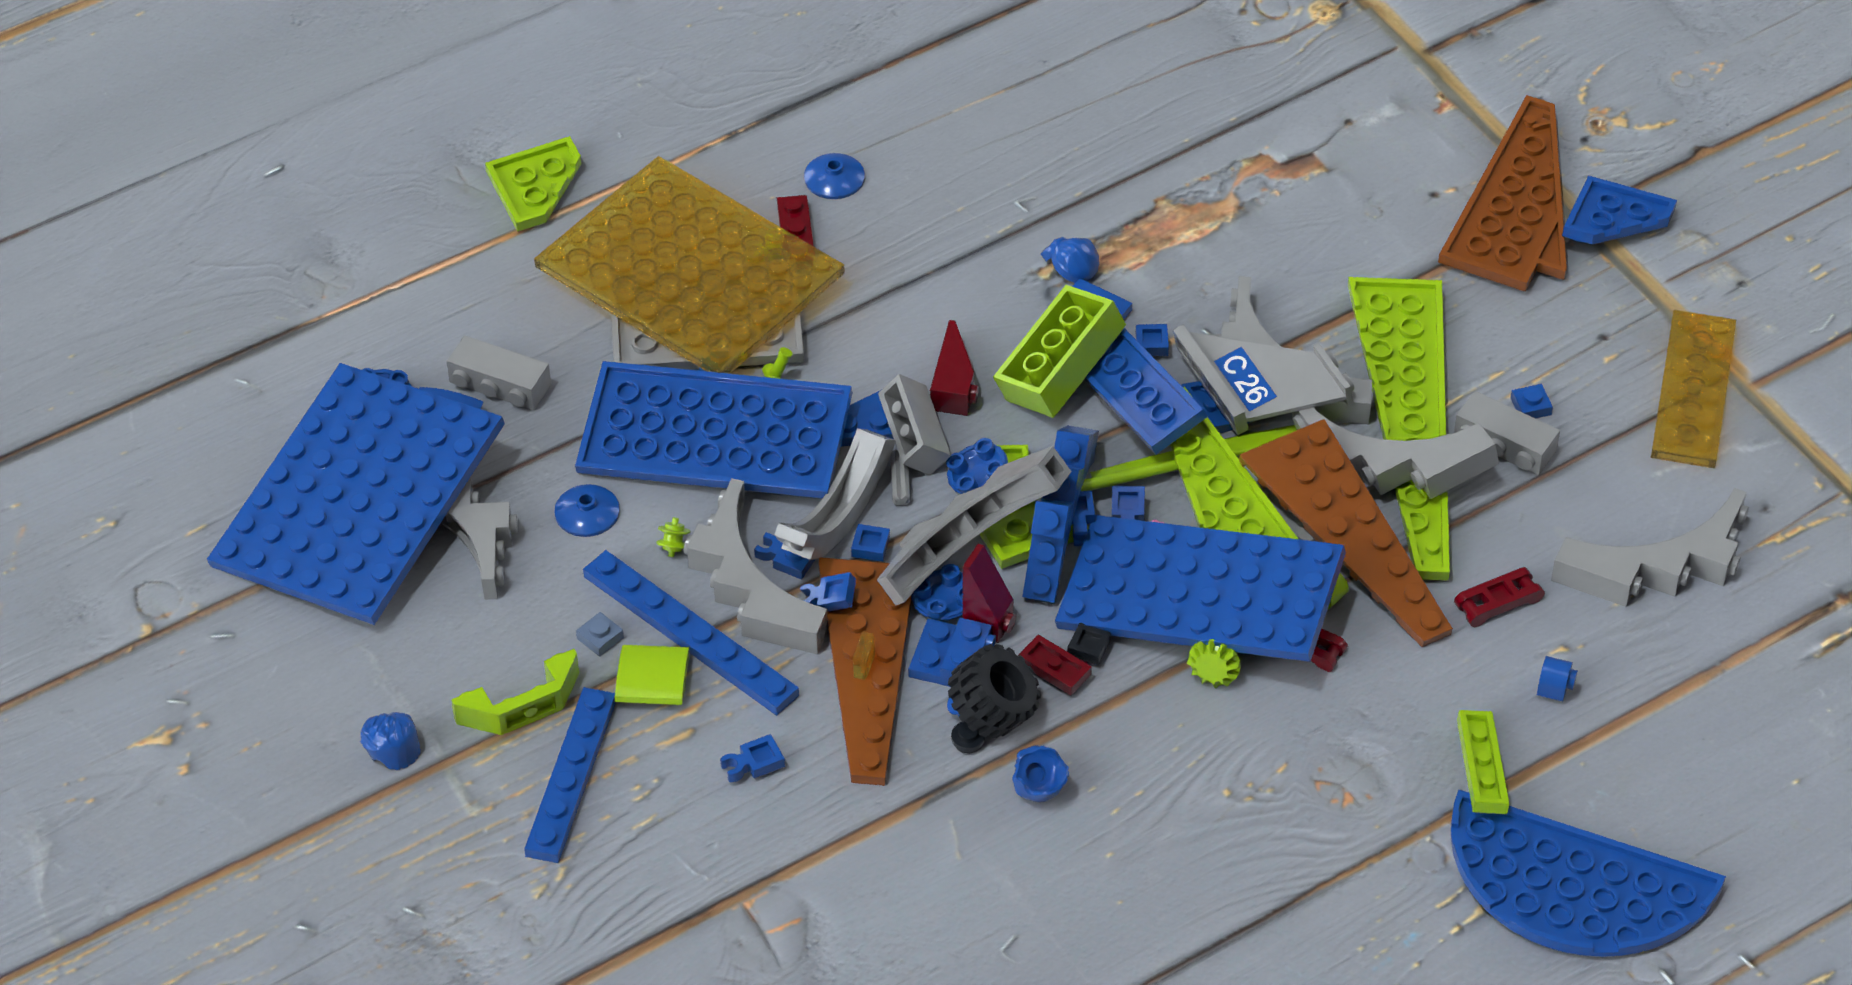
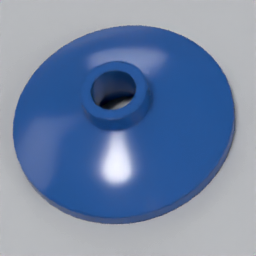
[804,153,865,199]
[554,484,620,537]

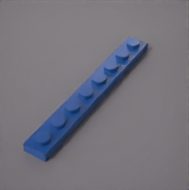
[583,550,799,716]

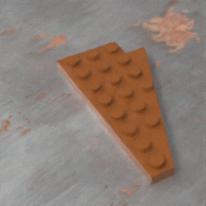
[1438,95,1567,292]

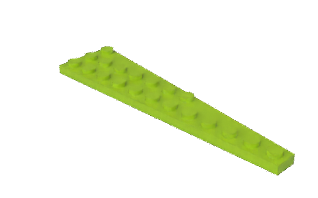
[1348,277,1450,581]

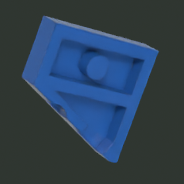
[841,390,894,447]

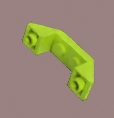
[451,649,579,735]

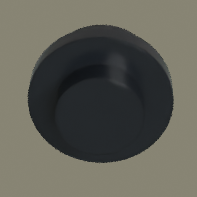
[951,721,985,754]

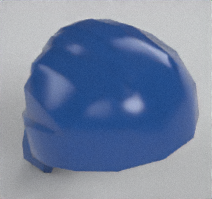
[1040,237,1100,283]

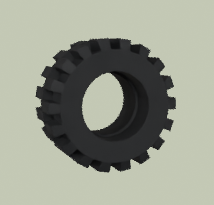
[948,644,1041,738]

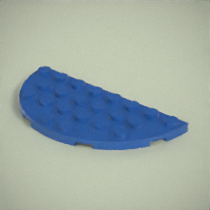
[1451,789,1726,957]

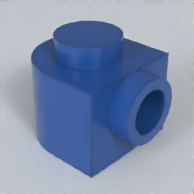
[1537,656,1578,702]

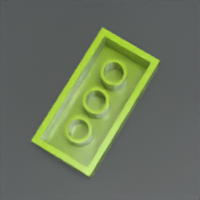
[993,285,1126,418]

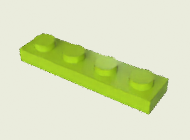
[1457,710,1509,814]

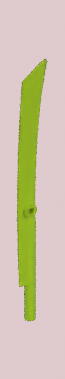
[1081,425,1297,491]

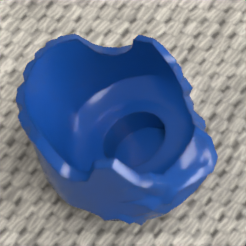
[360,712,421,770]
[1012,745,1069,802]

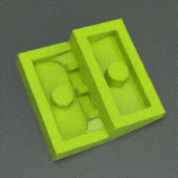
[615,645,689,705]

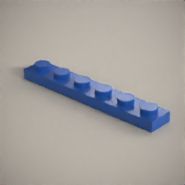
[524,687,616,863]

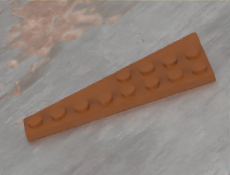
[1239,419,1453,647]
[819,557,912,786]

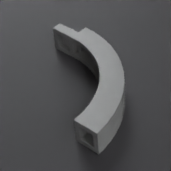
[775,428,896,560]

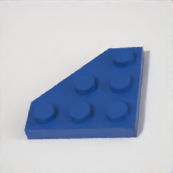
[1562,175,1677,245]

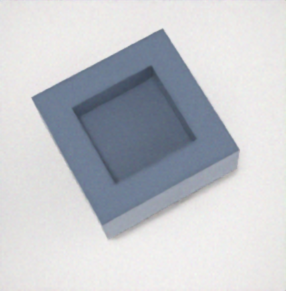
[576,612,624,657]

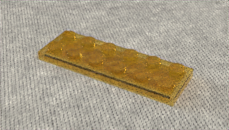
[1650,310,1736,468]

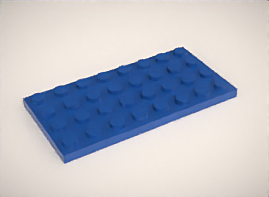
[575,361,853,498]
[1055,515,1346,662]

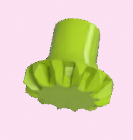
[1187,639,1241,688]

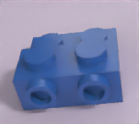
[908,617,996,687]

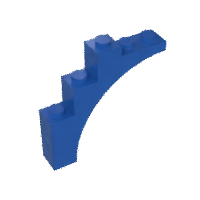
[1022,425,1099,603]

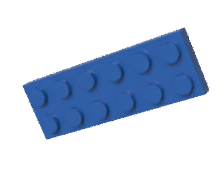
[1084,328,1208,455]

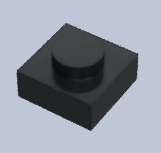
[1067,623,1111,665]

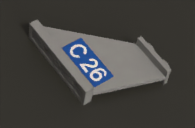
[1173,324,1355,435]

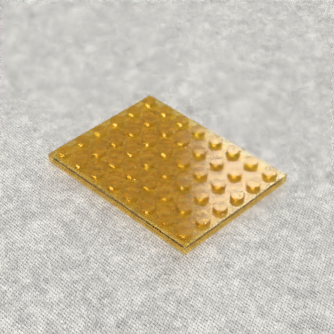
[534,156,845,374]

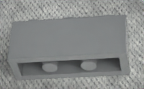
[447,335,551,410]
[878,374,951,475]
[1454,391,1560,476]

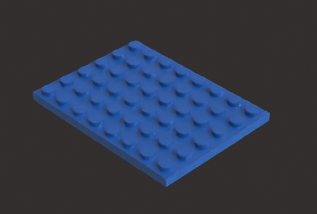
[207,363,505,625]

